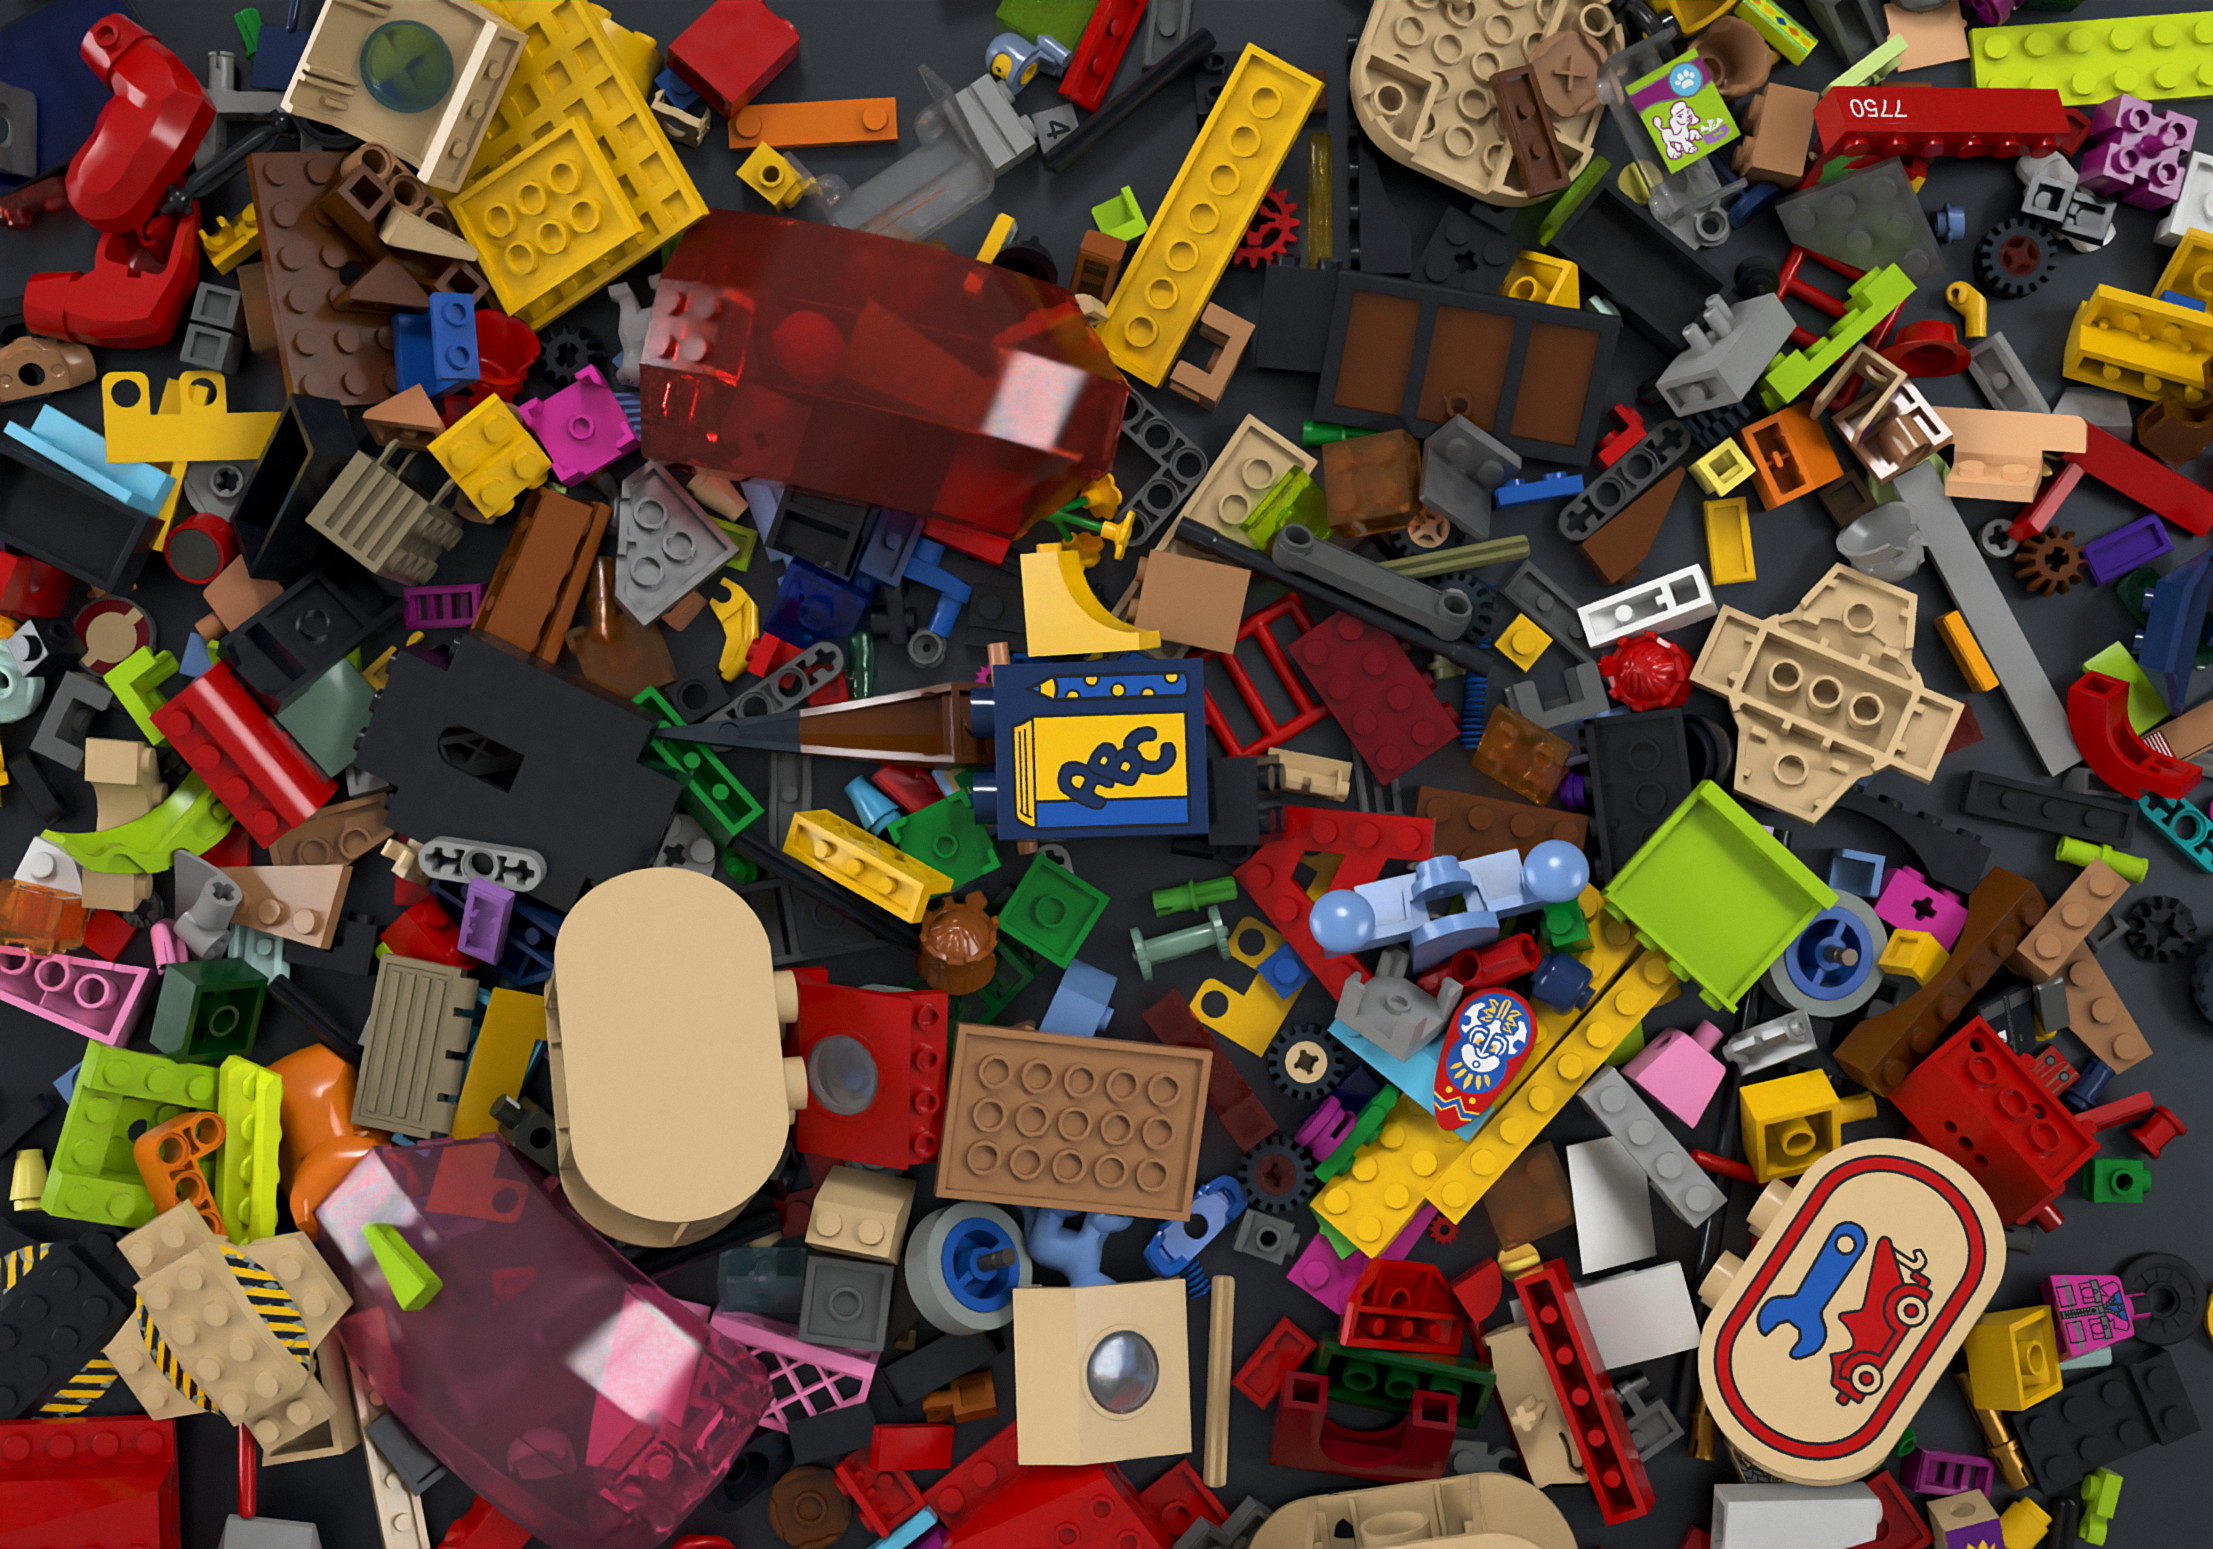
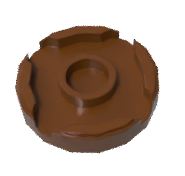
[768,1463,853,1549]

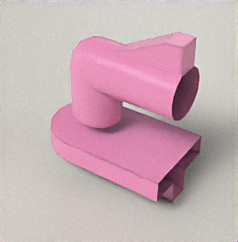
[150,918,191,976]

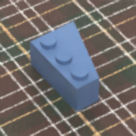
[1038,957,1118,1036]

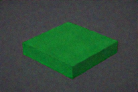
[998,852,1111,970]

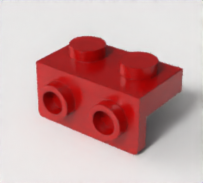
[834,1446,928,1539]

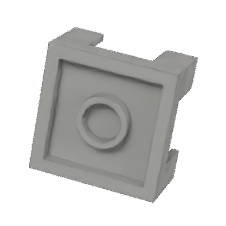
[1335,943,1464,1063]

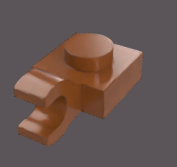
[922,1370,999,1424]

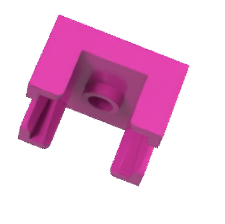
[518,364,644,488]

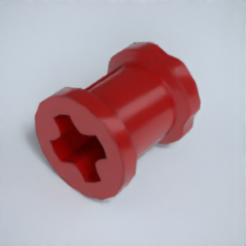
[2128,1104,2187,1161]

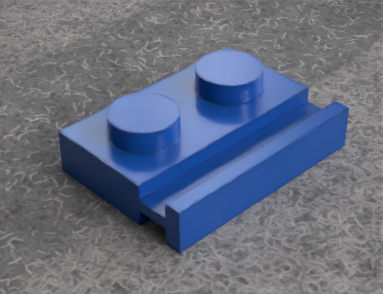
[1491,472,1584,512]

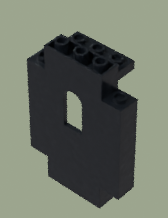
[352,627,693,914]

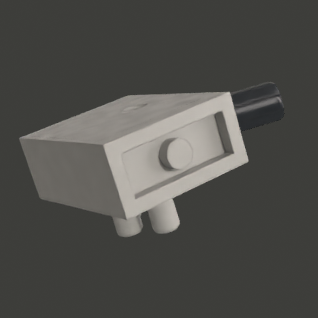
[1636,292,1797,417]

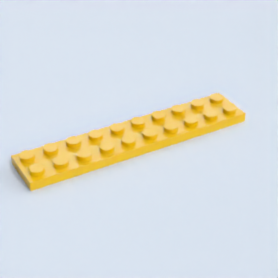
[1309,883,1642,1259]

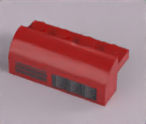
[149,659,339,850]

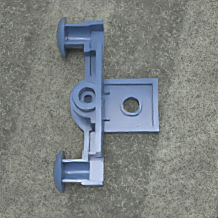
[1309,840,1589,979]

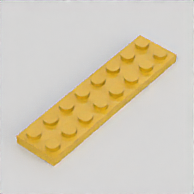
[1086,42,1325,389]

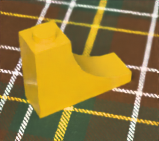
[1020,542,1161,657]

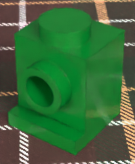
[1539,897,1595,956]
[2081,1156,2152,1203]

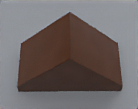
[333,253,430,316]

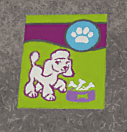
[1625,48,1741,174]

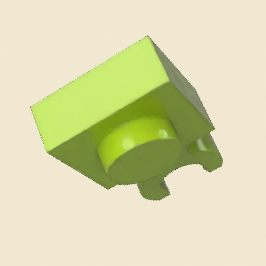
[2077,1466,2123,1546]

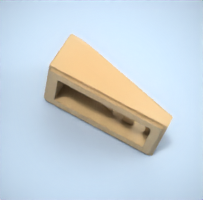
[378,206,479,261]

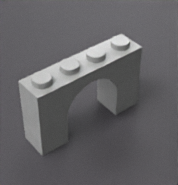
[1573,1063,1728,1228]

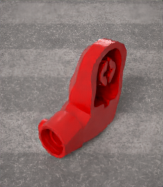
[65,13,217,234]
[23,175,202,349]

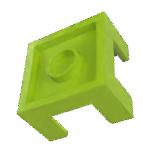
[103,646,181,748]

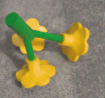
[1021,469,1136,571]

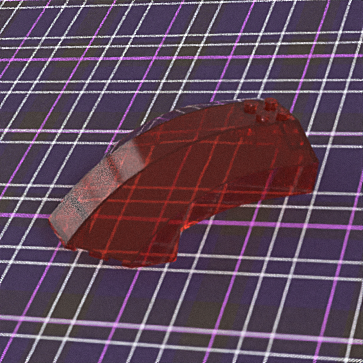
[639,207,1130,542]

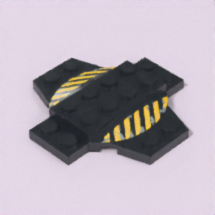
[0,1217,147,1420]

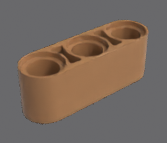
[340,141,457,234]

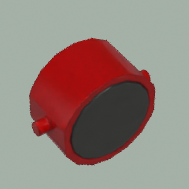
[164,513,239,584]

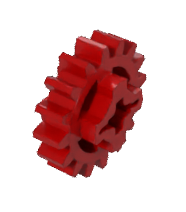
[1233,180,1300,271]

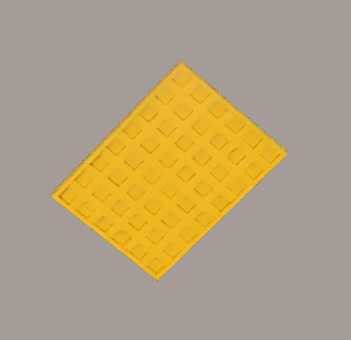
[367,0,711,333]

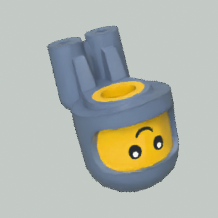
[985,33,1073,95]

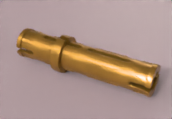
[1951,1364,2035,1491]

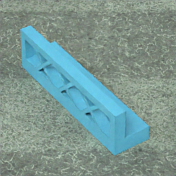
[3,404,177,517]

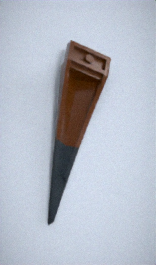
[654,682,996,771]

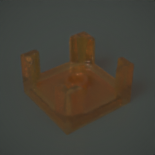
[563,612,680,700]

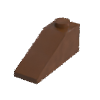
[1575,465,1686,587]

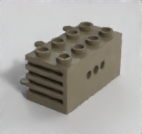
[305,439,466,587]

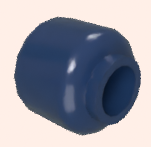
[1529,951,1596,1016]

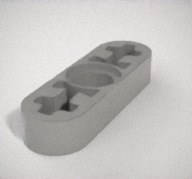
[418,836,547,892]

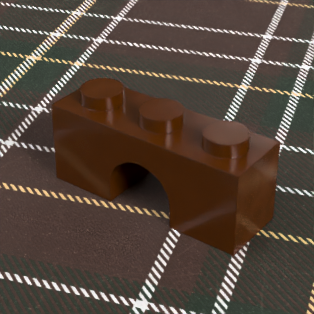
[2137,356,2213,470]

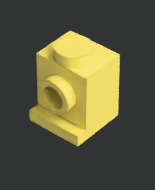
[1687,437,1756,497]

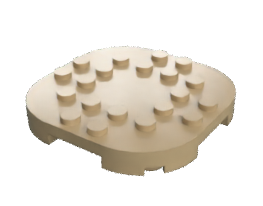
[1350,0,1625,207]

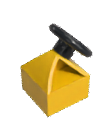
[1624,0,1738,70]

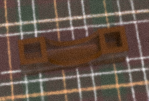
[318,162,490,310]

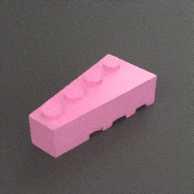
[0,945,160,1049]

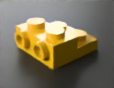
[426,393,552,519]

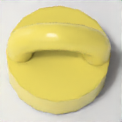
[1616,162,1660,206]
[1497,1239,1540,1282]

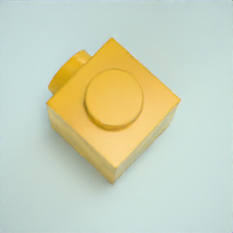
[735,141,806,214]

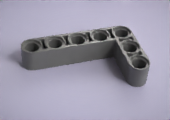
[1045,331,1208,550]

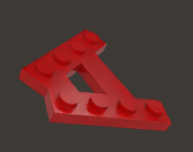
[1232,804,1436,1003]

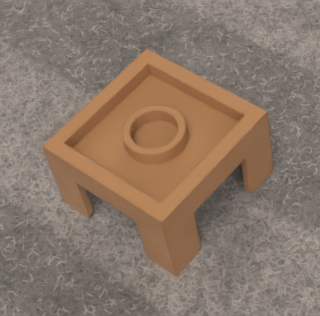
[1168,302,1256,413]

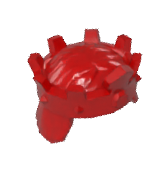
[467,309,541,410]
[1597,631,1695,713]

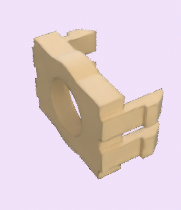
[650,89,711,149]

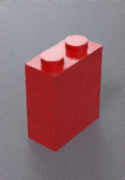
[666,0,801,121]

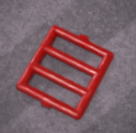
[1776,244,1909,413]
[1182,593,1332,755]

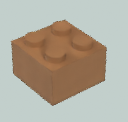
[1731,82,1820,195]

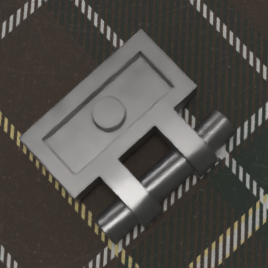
[1614,1371,1685,1463]

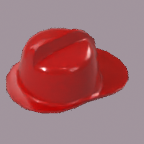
[1870,320,1972,379]

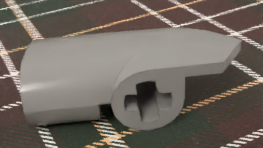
[173,850,243,961]

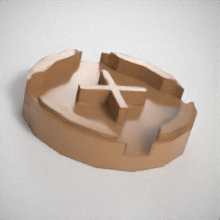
[1527,31,1611,118]

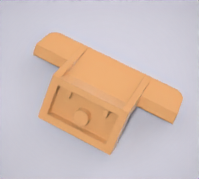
[1931,406,2088,503]

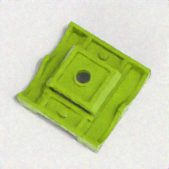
[39,1039,220,1229]

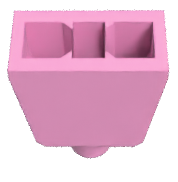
[1620,1019,1726,1129]

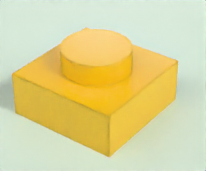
[1492,613,1553,673]

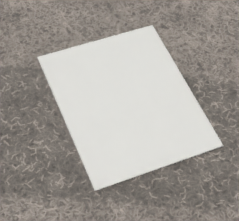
[1566,1136,1657,1274]

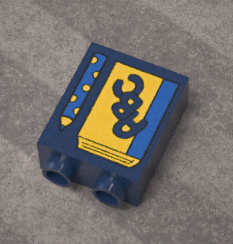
[971,658,1209,843]

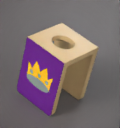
[1809,342,1908,449]
[1926,1489,2005,1549]

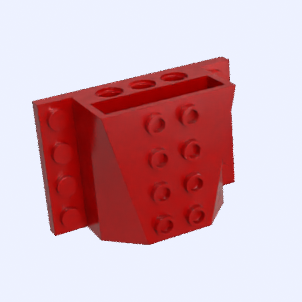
[0,1415,182,1549]
[922,1418,1177,1549]

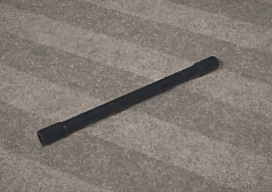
[1173,515,1496,679]

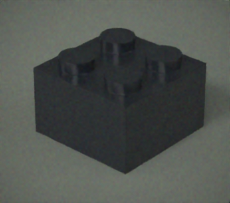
[1207,754,1287,845]

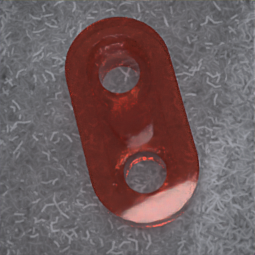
[0,176,71,231]

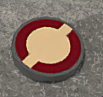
[73,596,157,678]

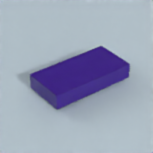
[2078,512,2175,587]

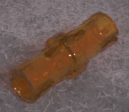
[586,556,619,645]

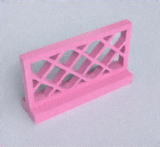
[688,1301,881,1453]

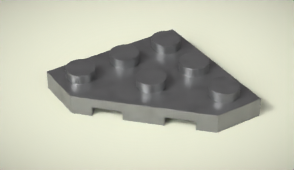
[1775,155,1947,283]
[614,456,740,632]

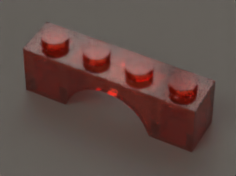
[1141,987,1279,1153]

